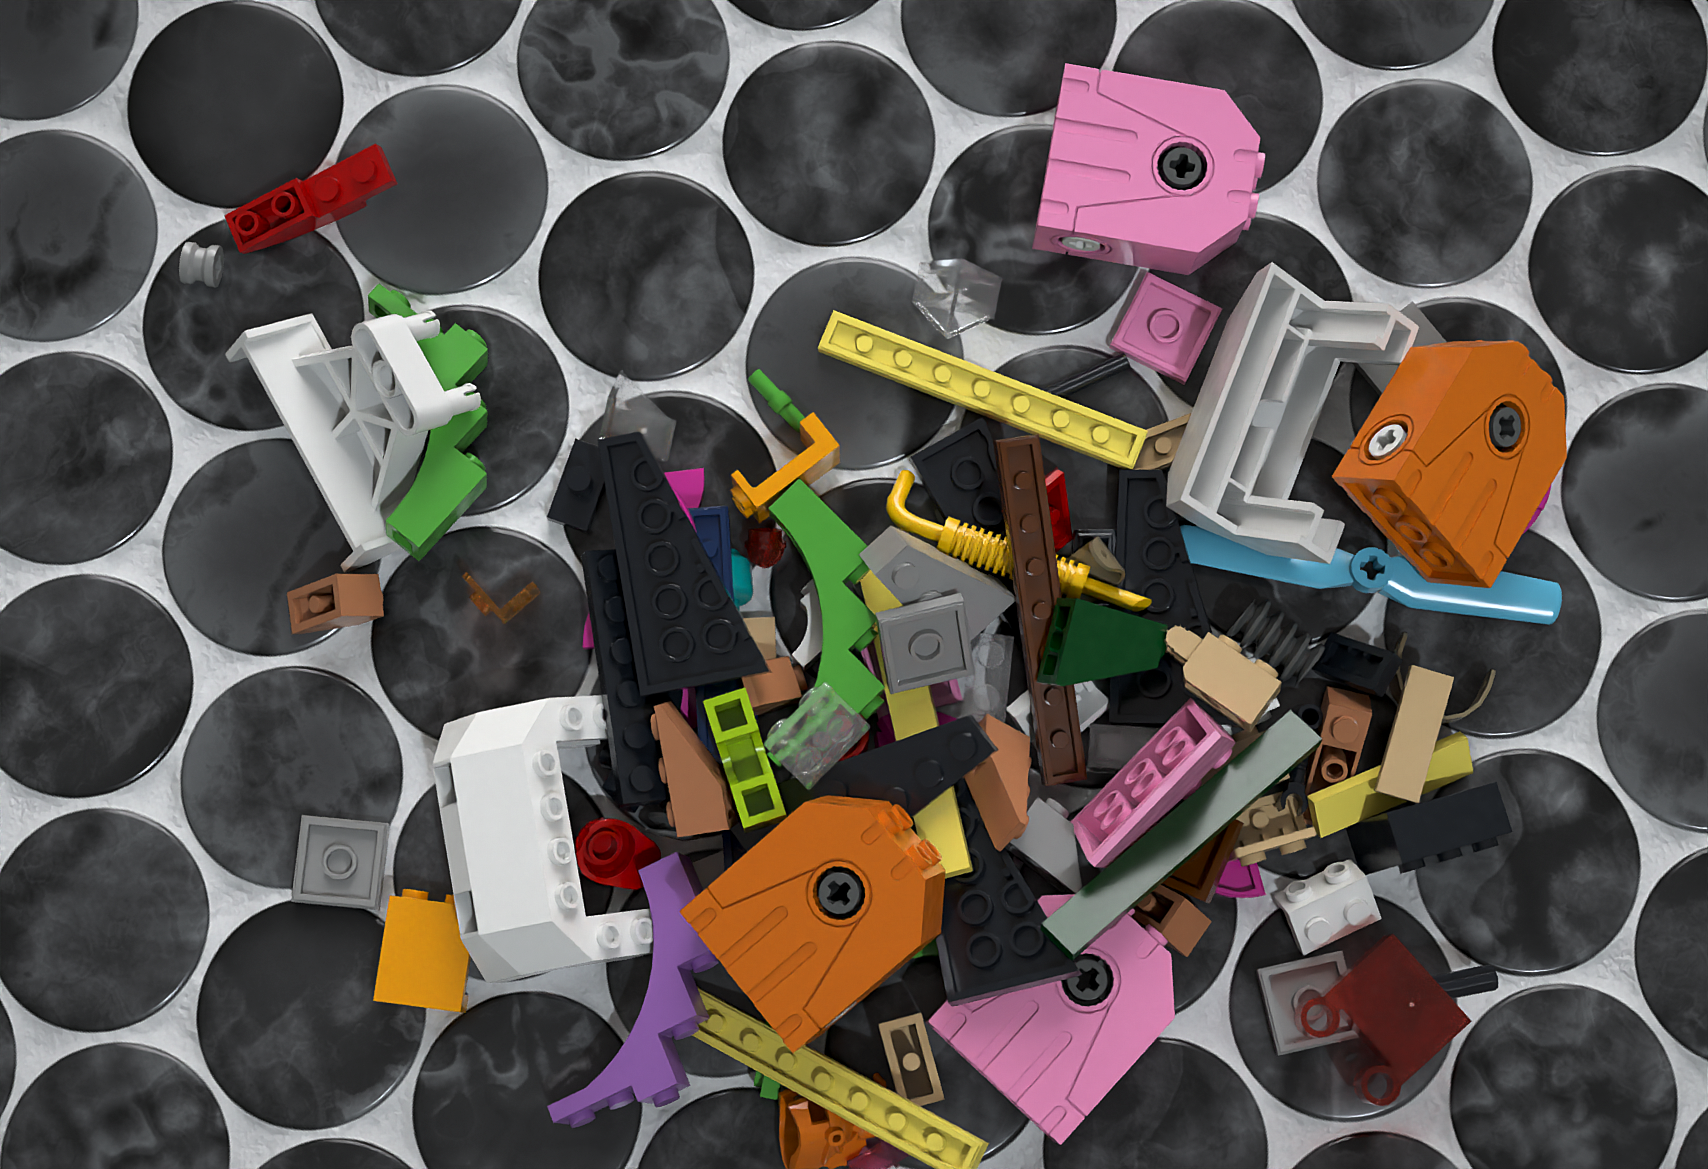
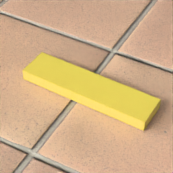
[1307,731,1473,838]

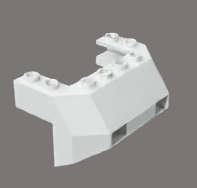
[1166,262,1419,564]
[432,695,654,983]

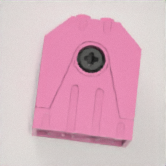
[1032,63,1265,275]
[926,894,1175,1145]

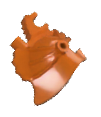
[778,1073,886,1169]

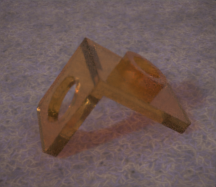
[462,572,541,624]

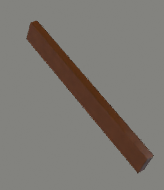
[993,434,1087,786]

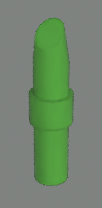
[748,369,805,432]

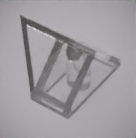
[912,259,1002,339]
[599,370,676,461]

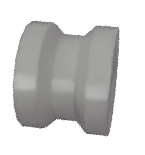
[179,242,224,288]

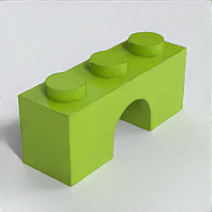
[703,688,787,834]

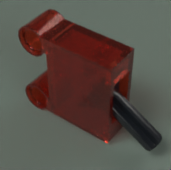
[1294,934,1498,1106]

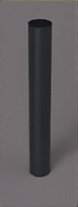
[1043,353,1130,398]

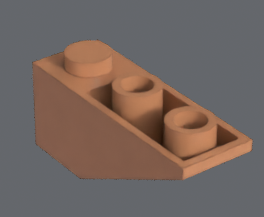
[1302,686,1372,825]
[651,701,738,838]
[964,714,1032,851]

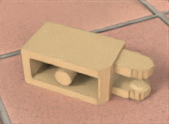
[1164,625,1282,733]

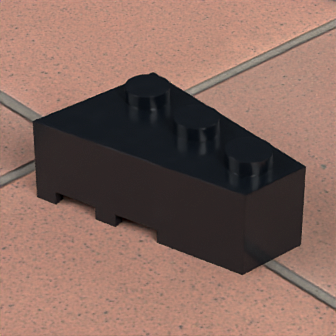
[1346,782,1513,875]

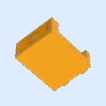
[730,412,840,524]
[373,889,471,1013]

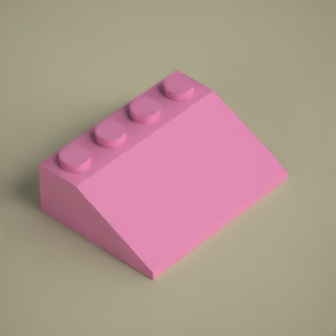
[1071,698,1236,868]

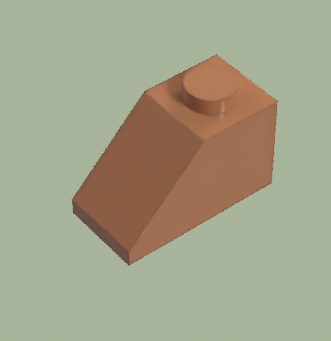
[287,574,384,634]
[741,656,808,716]
[1131,884,1212,957]

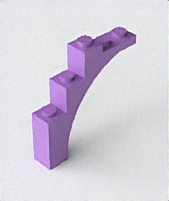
[547,852,719,1128]

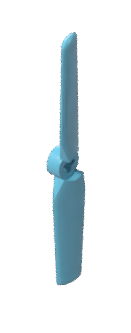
[1180,525,1562,625]

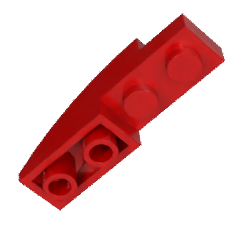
[224,143,398,254]

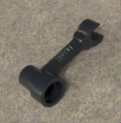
[1276,704,1323,816]

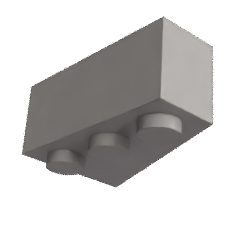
[859,526,1016,641]

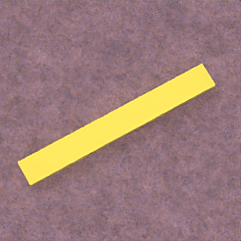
[818,310,1148,470]
[860,570,973,879]
[692,986,989,1169]

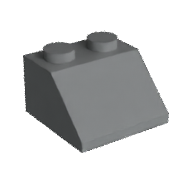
[1005,798,1082,895]

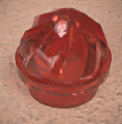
[744,528,787,568]

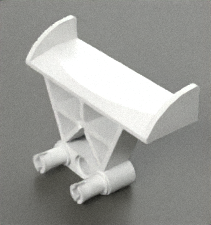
[225,310,481,573]

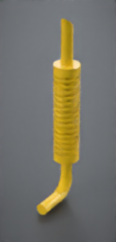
[886,470,1152,612]

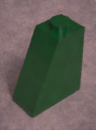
[1036,597,1168,686]

